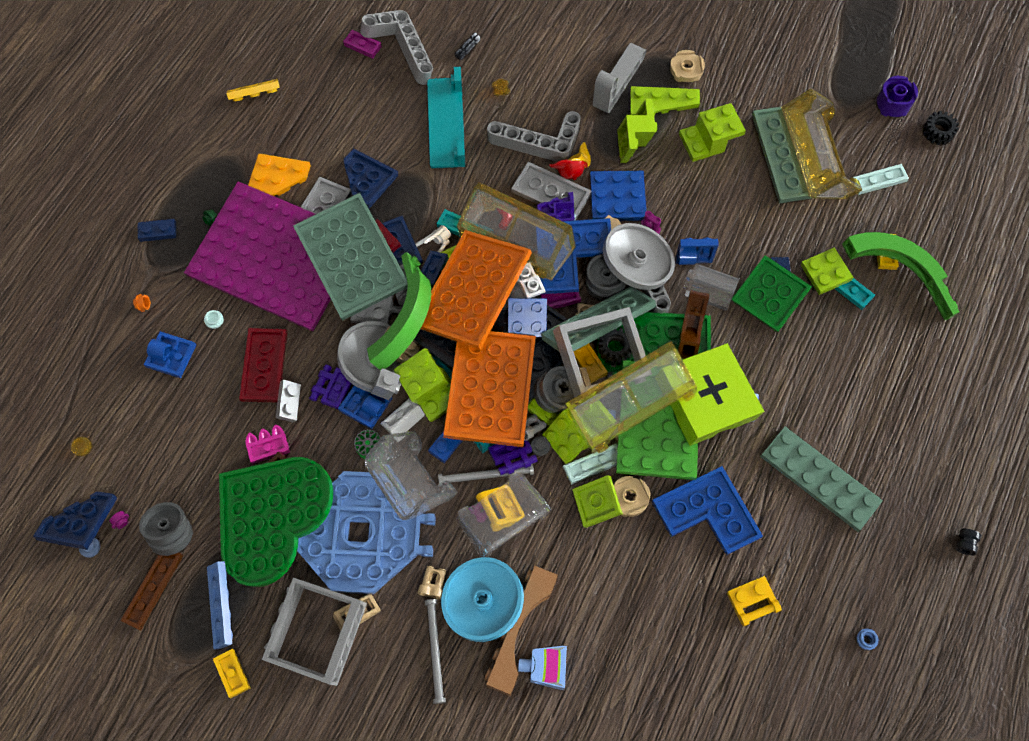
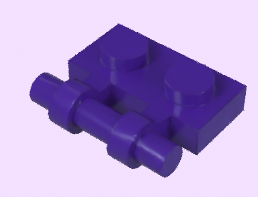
[309,365,352,409]
[488,440,538,476]

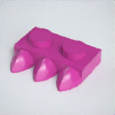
[246,425,290,464]

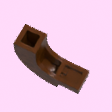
[677,290,709,359]

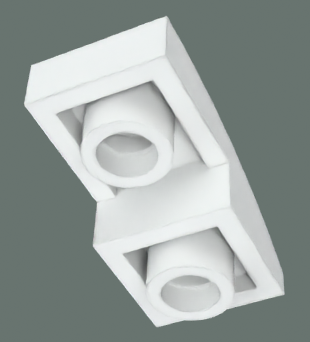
[517,262,546,299]

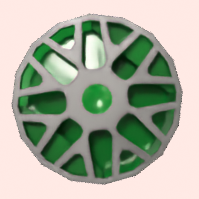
[354,429,383,460]

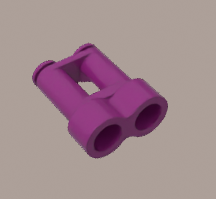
[641,211,661,235]

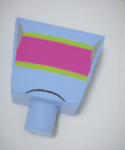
[518,646,567,690]

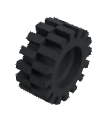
[923,111,959,145]
[598,328,632,365]

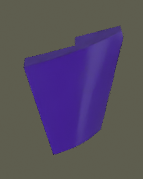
[537,192,575,223]

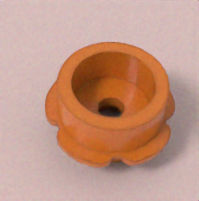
[133,294,151,312]

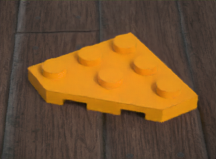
[248,153,311,196]

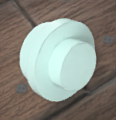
[204,310,224,329]

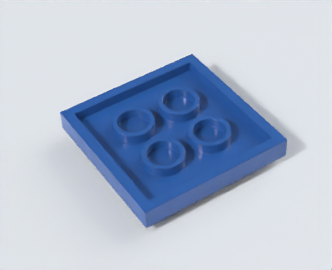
[590,171,646,221]

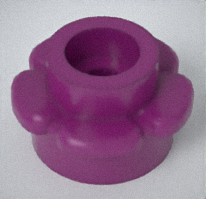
[109,511,129,529]

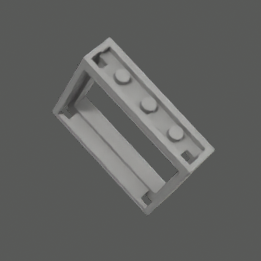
[553,307,652,399]
[262,578,367,686]

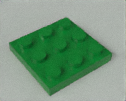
[731,255,812,333]

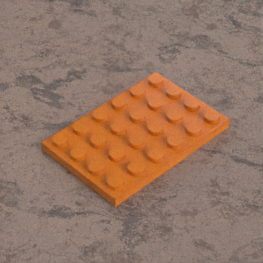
[421,230,532,350]
[443,331,536,447]

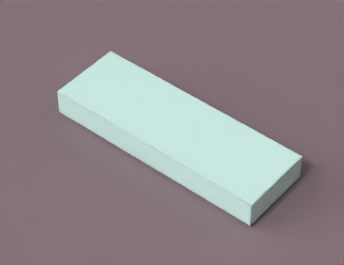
[851,164,909,195]
[563,443,618,485]

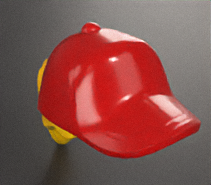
[549,142,591,180]

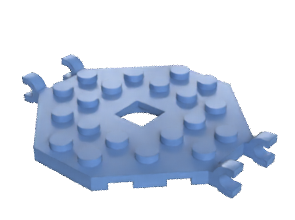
[297,471,436,594]

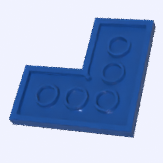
[536,218,611,294]
[652,466,763,556]

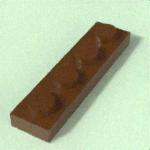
[120,552,184,631]

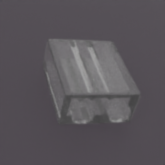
[683,263,739,311]

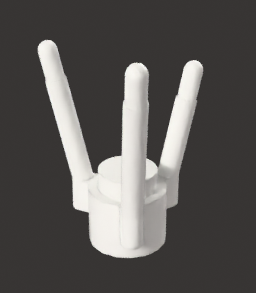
[415,225,451,253]

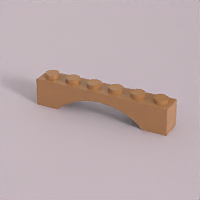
[484,566,558,696]

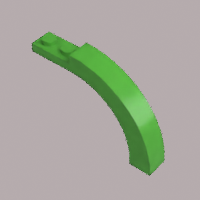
[842,232,959,321]
[367,252,431,371]

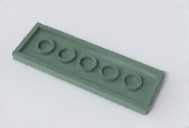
[752,106,815,203]
[541,286,656,352]
[761,427,883,532]

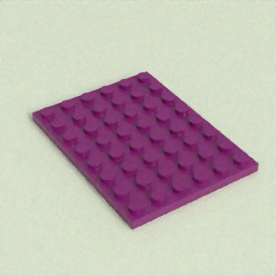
[184,181,331,332]

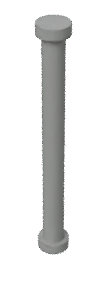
[438,464,534,486]
[425,599,446,704]

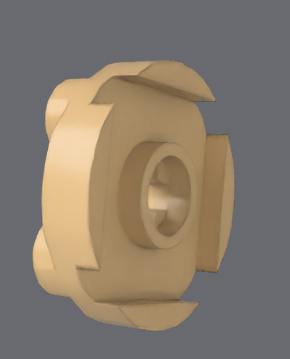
[670,50,705,82]
[614,476,650,517]

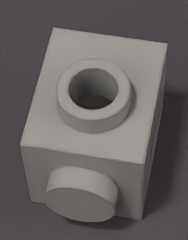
[371,368,401,400]

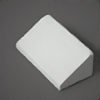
[380,399,425,440]

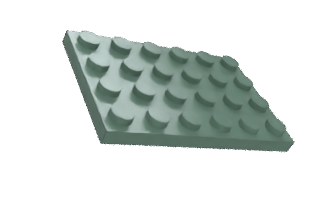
[293,193,408,321]

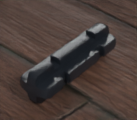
[455,32,480,60]

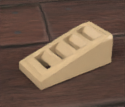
[333,594,381,631]

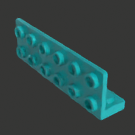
[427,67,465,168]

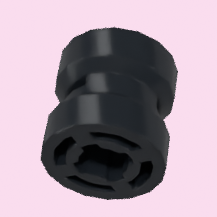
[955,528,981,556]

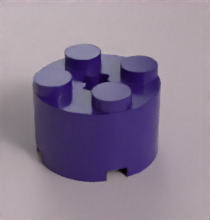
[877,76,918,117]

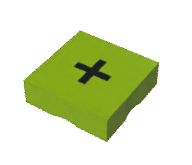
[654,343,765,446]

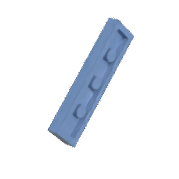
[207,561,233,649]

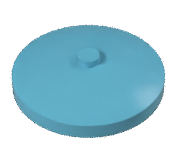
[441,557,524,642]

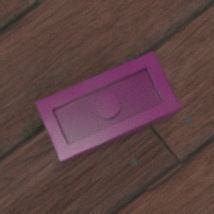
[343,30,382,59]

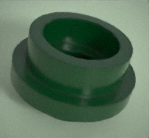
[202,209,217,226]

